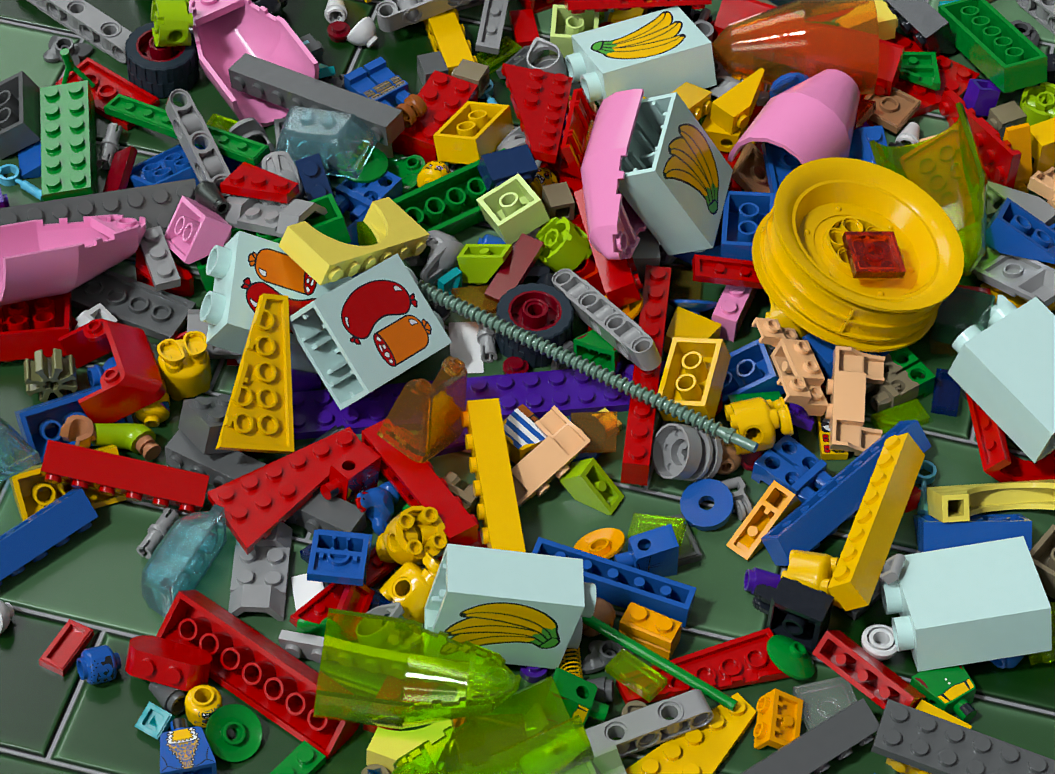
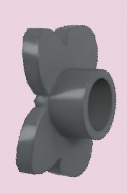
[43,35,93,66]
[581,640,634,677]

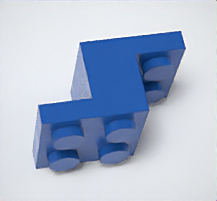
[307,529,373,586]

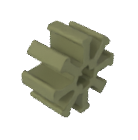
[24,348,78,402]

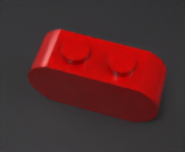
[125,635,212,691]

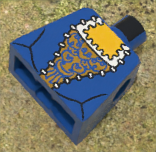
[160,718,217,774]

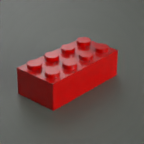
[392,70,478,163]

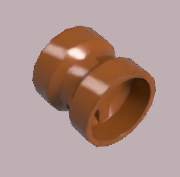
[395,94,427,128]

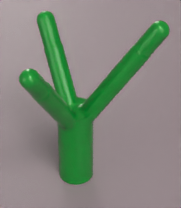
[60,48,95,88]

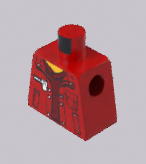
[320,442,381,504]

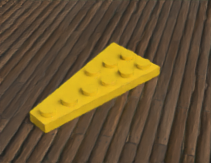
[216,294,294,454]
[625,692,756,774]

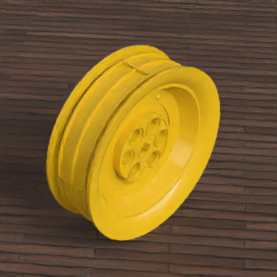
[752,157,964,352]

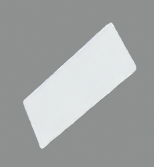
[449,322,484,374]

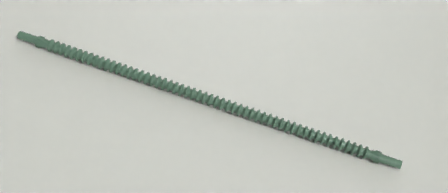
[416,277,759,453]

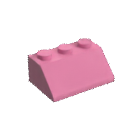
[164,195,232,264]

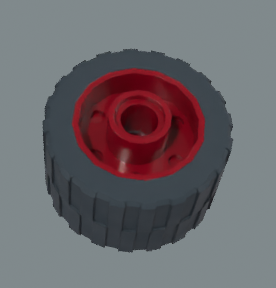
[125,23,199,98]
[496,283,574,368]

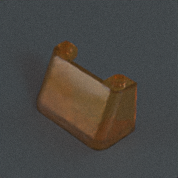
[377,356,467,463]

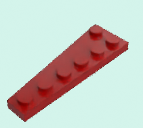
[564,0,712,14]
[615,628,790,704]

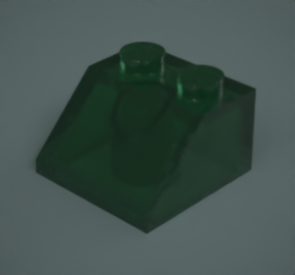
[930,286,995,345]

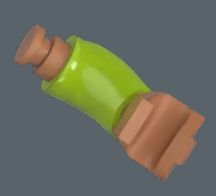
[59,415,161,461]

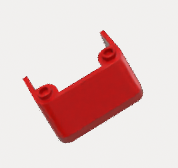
[58,319,166,423]

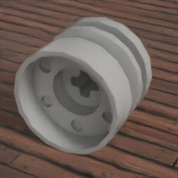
[651,423,723,482]

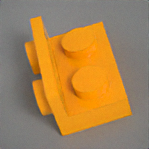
[753,688,803,750]

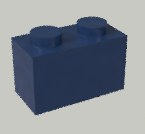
[478,144,538,192]
[295,153,337,203]

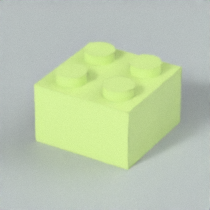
[549,4,599,58]
[476,173,550,244]

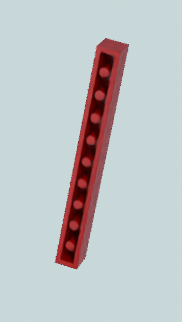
[621,265,671,486]

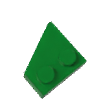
[899,52,941,90]

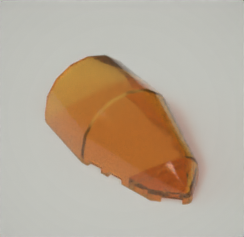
[712,0,879,94]

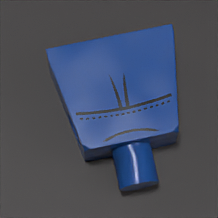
[614,524,679,577]

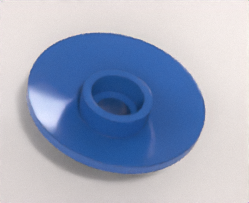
[668,300,718,315]

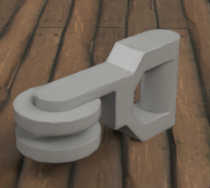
[720,476,753,521]
[874,554,906,593]

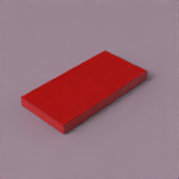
[55,57,160,131]

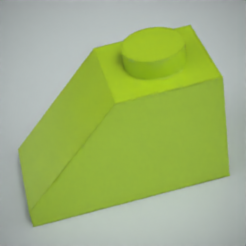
[457,244,513,285]
[559,458,624,515]

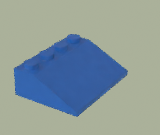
[128,144,242,188]

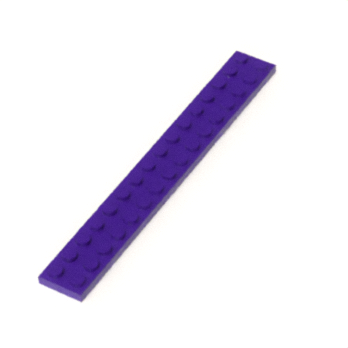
[292,361,666,440]

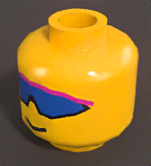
[135,393,170,427]

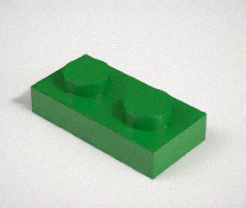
[269,740,326,774]

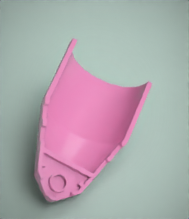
[189,0,319,127]
[727,69,860,164]
[581,89,647,260]
[0,214,146,306]

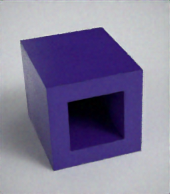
[963,79,1001,118]

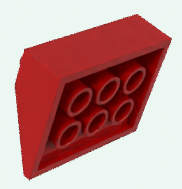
[0,291,73,362]

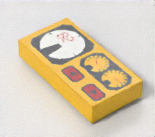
[816,413,848,460]

